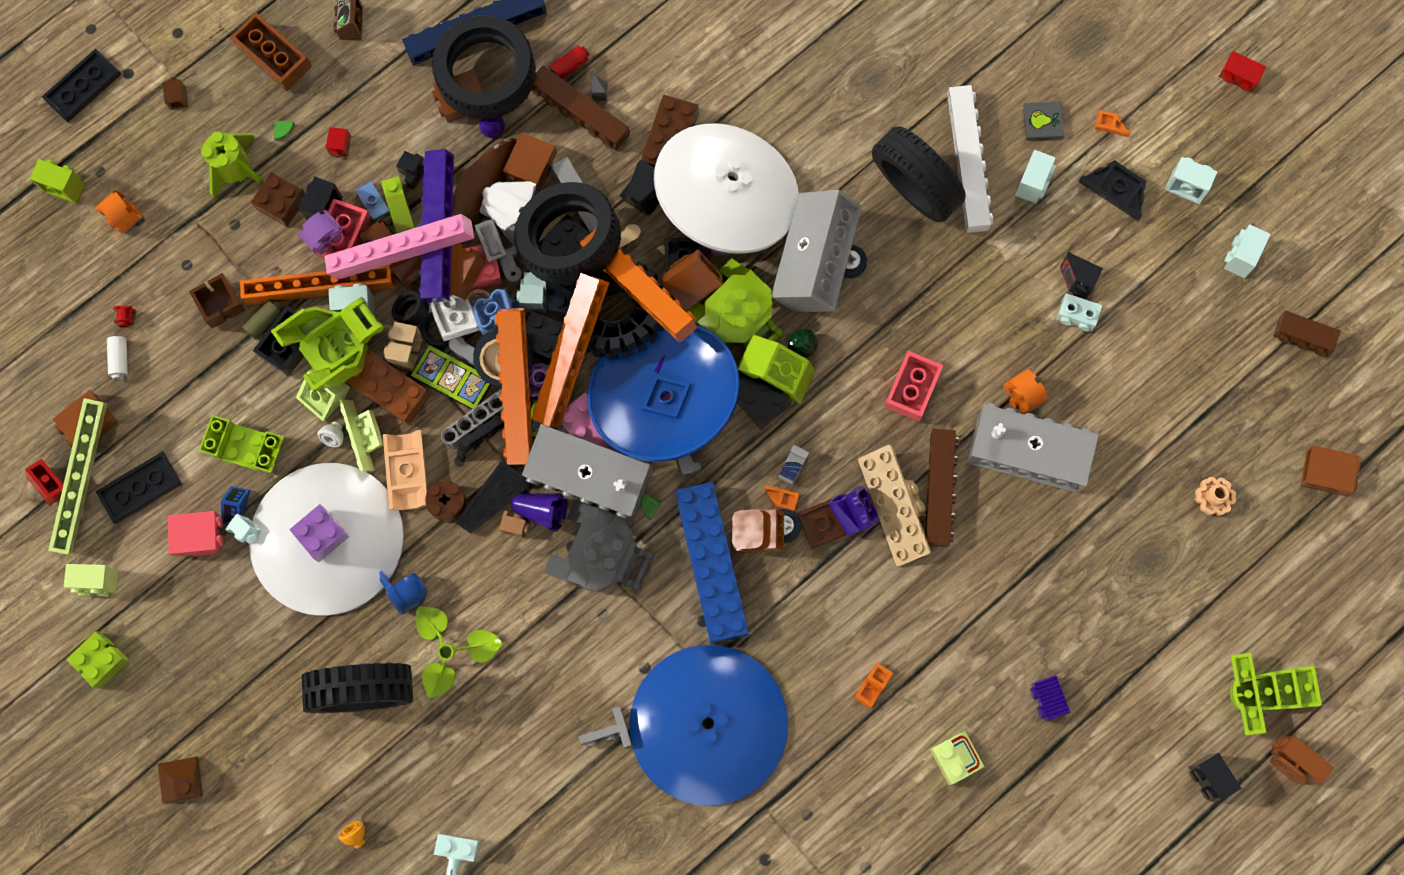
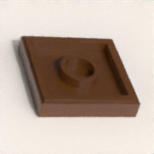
[797,499,847,550]

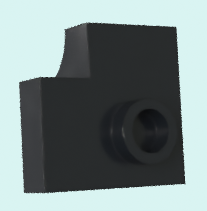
[396,151,424,190]

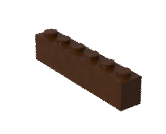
[531,65,630,151]
[925,428,959,547]

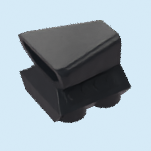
[620,160,659,215]

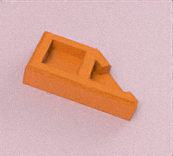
[1095,110,1130,137]
[764,485,800,513]

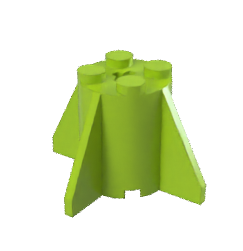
[200,131,264,198]

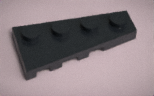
[455,460,532,534]

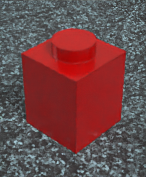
[326,127,351,158]

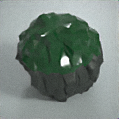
[787,329,818,358]

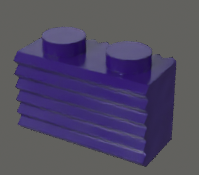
[1030,675,1071,722]

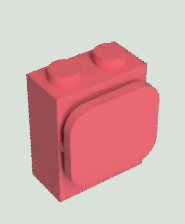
[168,511,224,557]

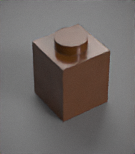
[163,79,188,110]

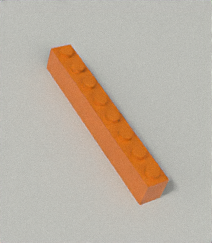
[580,229,697,343]
[240,264,396,305]
[531,273,609,428]
[495,308,533,464]

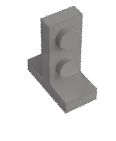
[475,219,506,262]
[579,706,632,748]

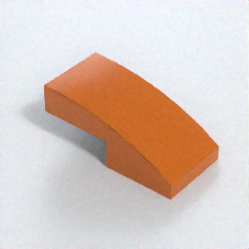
[854,662,893,708]

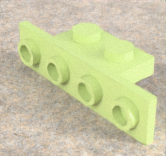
[339,399,384,472]

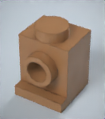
[499,511,530,538]

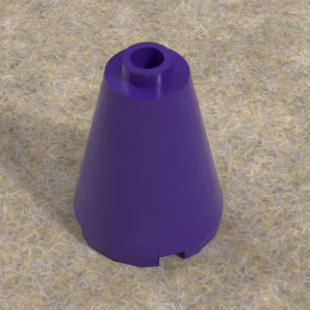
[511,493,568,532]

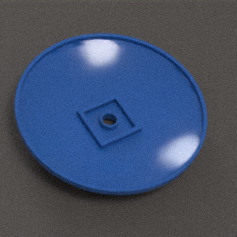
[587,324,740,462]
[630,645,788,805]

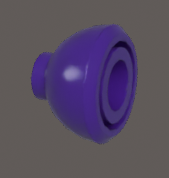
[479,117,505,138]

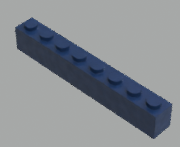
[402,0,547,65]

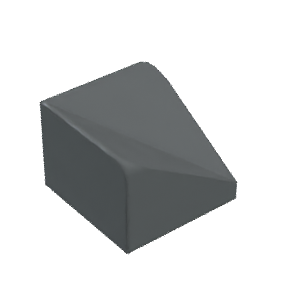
[591,75,608,100]

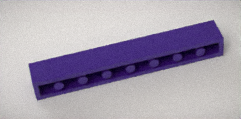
[419,149,454,303]

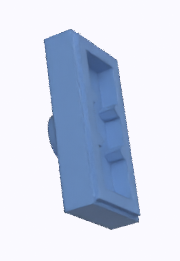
[355,181,390,222]

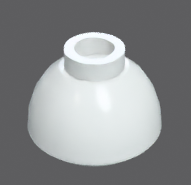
[317,422,344,447]

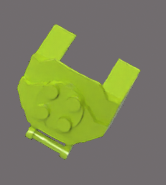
[682,258,785,350]
[271,297,385,392]

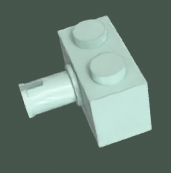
[434,834,481,875]

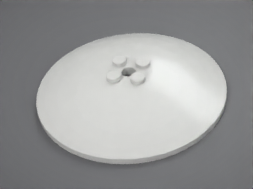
[654,124,799,254]
[249,463,404,616]

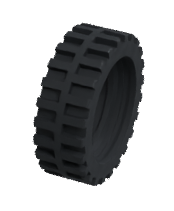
[301,663,413,714]

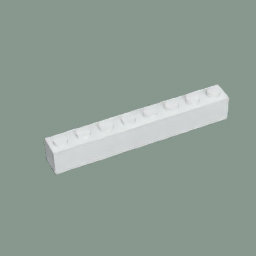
[947,85,993,233]

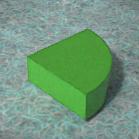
[274,121,295,141]
[642,493,661,520]

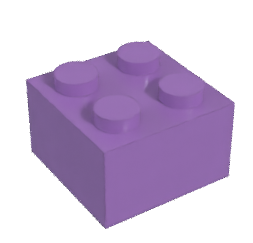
[289,504,349,562]

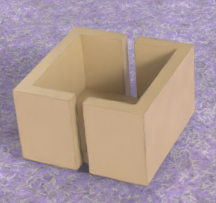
[384,322,423,372]

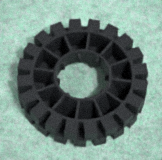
[586,261,664,360]

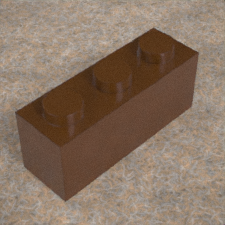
[1273,311,1341,356]

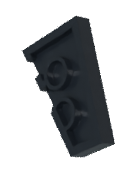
[457,413,505,462]

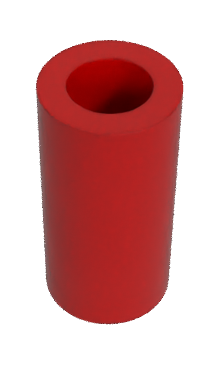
[549,45,590,79]

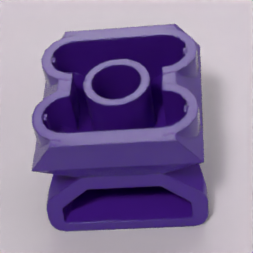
[828,485,879,536]

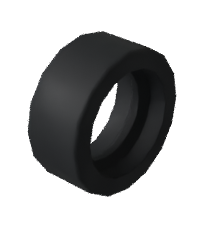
[391,291,429,326]
[420,311,449,348]

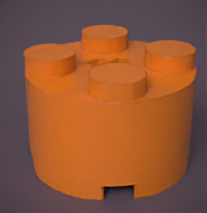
[96,189,142,234]
[1003,369,1048,415]

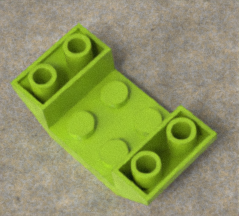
[738,335,815,404]
[199,415,285,473]

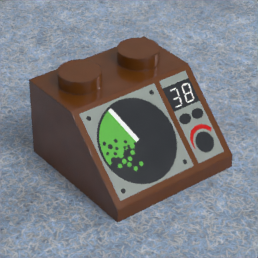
[334,0,363,40]

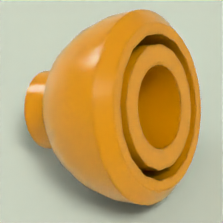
[338,821,365,848]

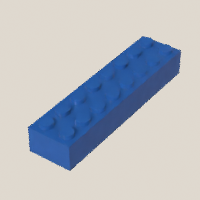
[675,482,749,645]

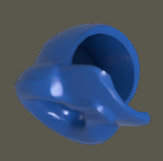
[379,570,427,615]

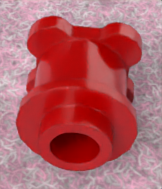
[113,305,136,328]

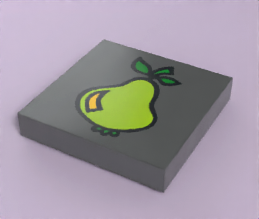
[1023,101,1064,140]

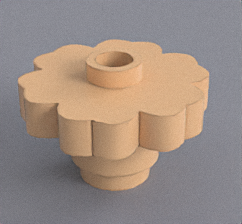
[1195,477,1236,516]

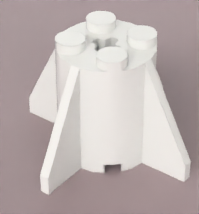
[480,181,536,249]

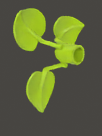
[415,606,502,698]

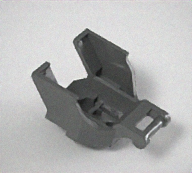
[544,501,655,591]

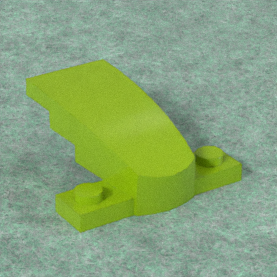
[1230,653,1322,736]

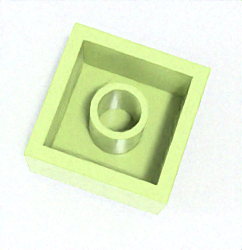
[64,564,119,597]

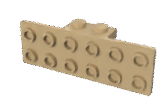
[858,445,931,566]

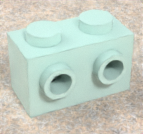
[1056,294,1102,331]

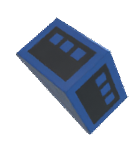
[221,486,251,525]

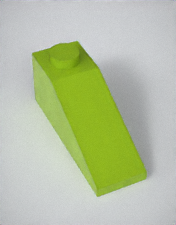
[381,176,415,233]

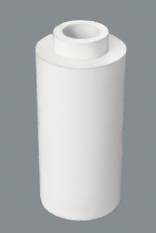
[107,336,128,380]

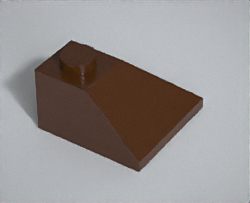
[158,756,203,804]

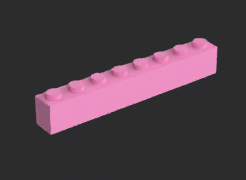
[325,214,474,280]

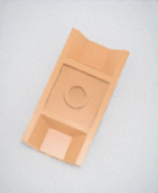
[383,430,427,511]

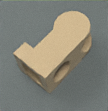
[620,224,641,252]

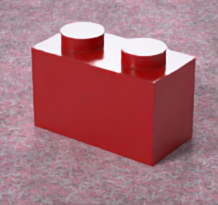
[1218,51,1267,92]
[25,459,63,506]

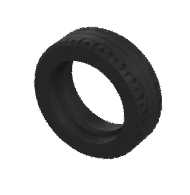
[432,15,536,119]
[872,126,966,222]
[514,182,621,286]

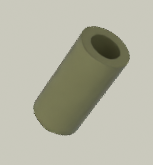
[242,301,282,340]

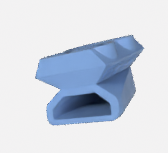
[472,289,519,335]

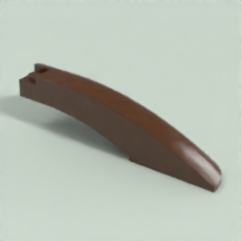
[389,138,517,288]

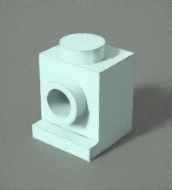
[225,514,261,544]

